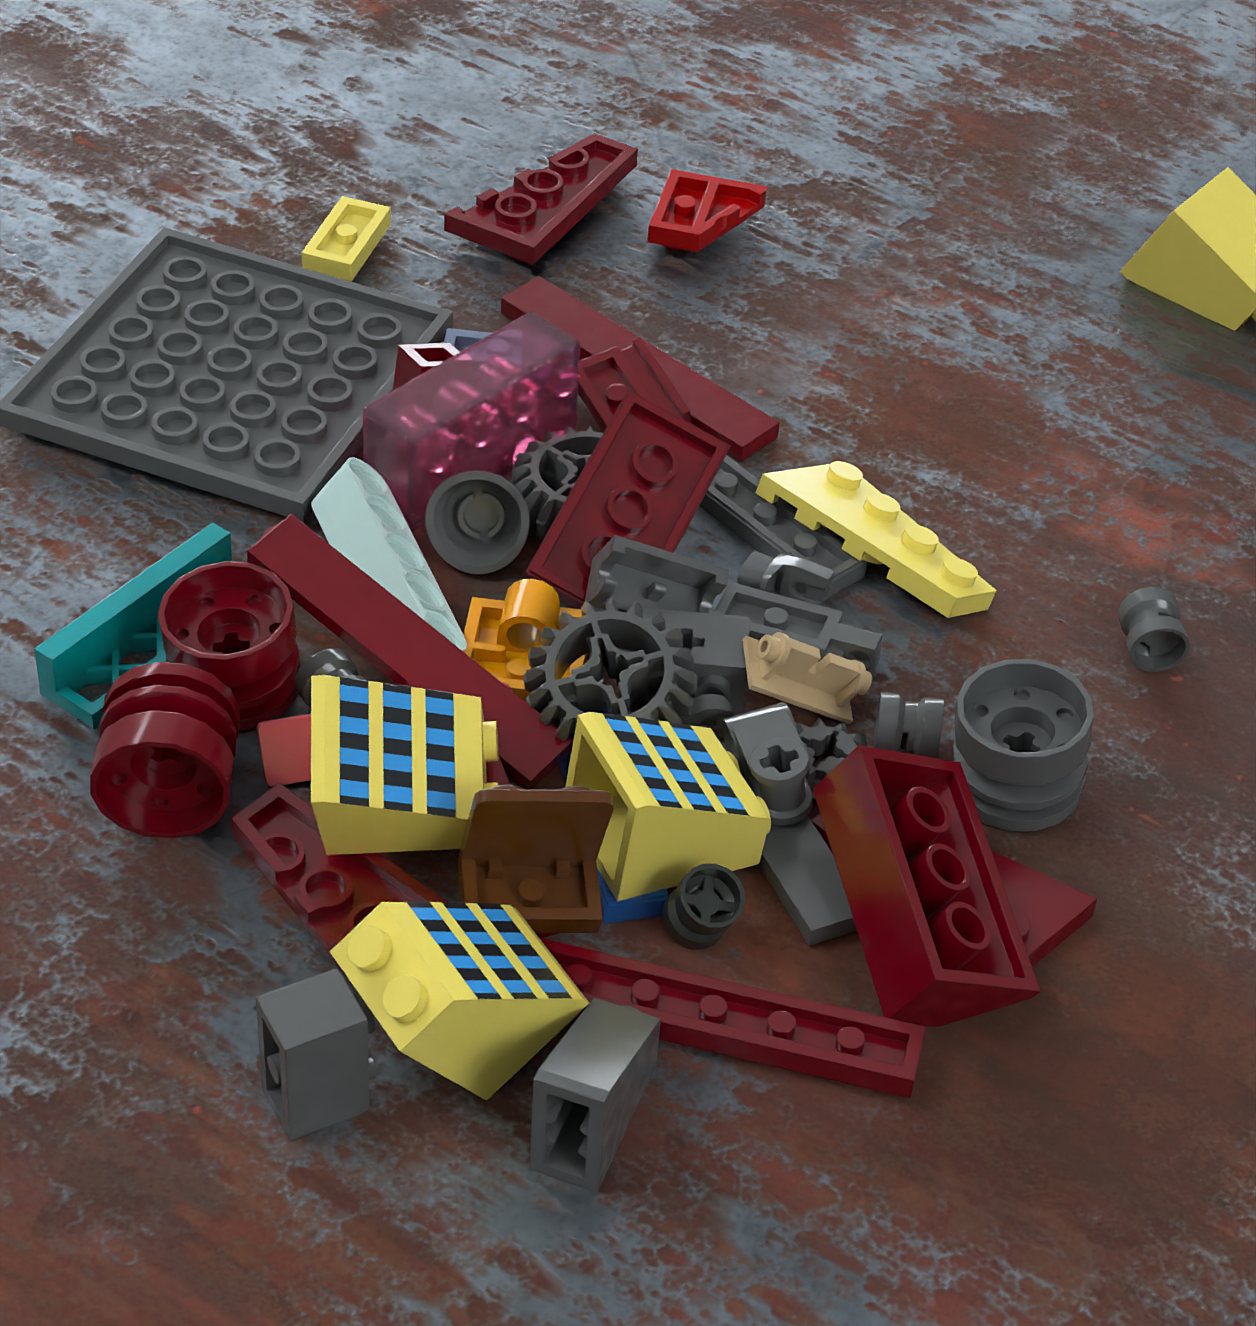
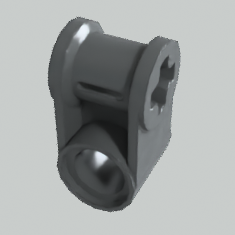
[721,702,813,826]

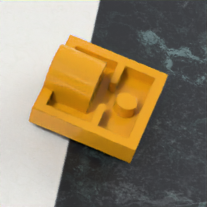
[463,579,588,702]

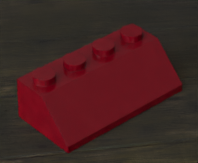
[813,745,1041,1027]

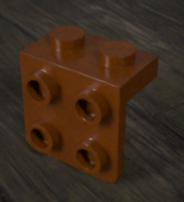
[457,785,614,933]

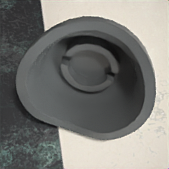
[425,470,530,574]

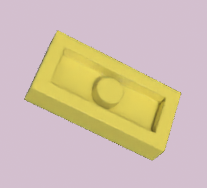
[301,196,391,282]

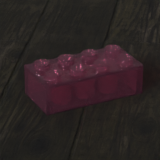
[363,311,580,532]

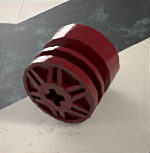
[158,561,301,731]
[90,662,240,838]

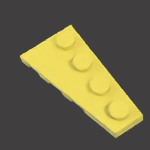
[755,461,997,618]

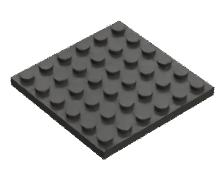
[0,227,453,522]

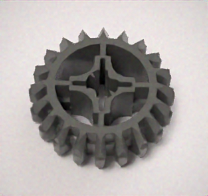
[509,425,603,545]
[523,597,697,746]

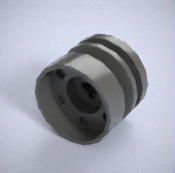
[952,659,1094,831]

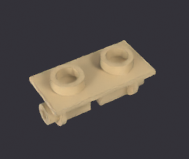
[742,632,872,724]

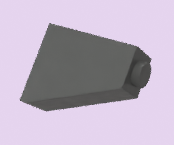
[530,997,661,1192]

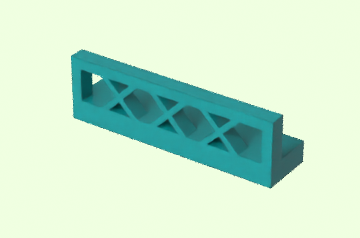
[34,523,232,729]

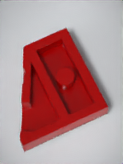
[647,169,767,252]

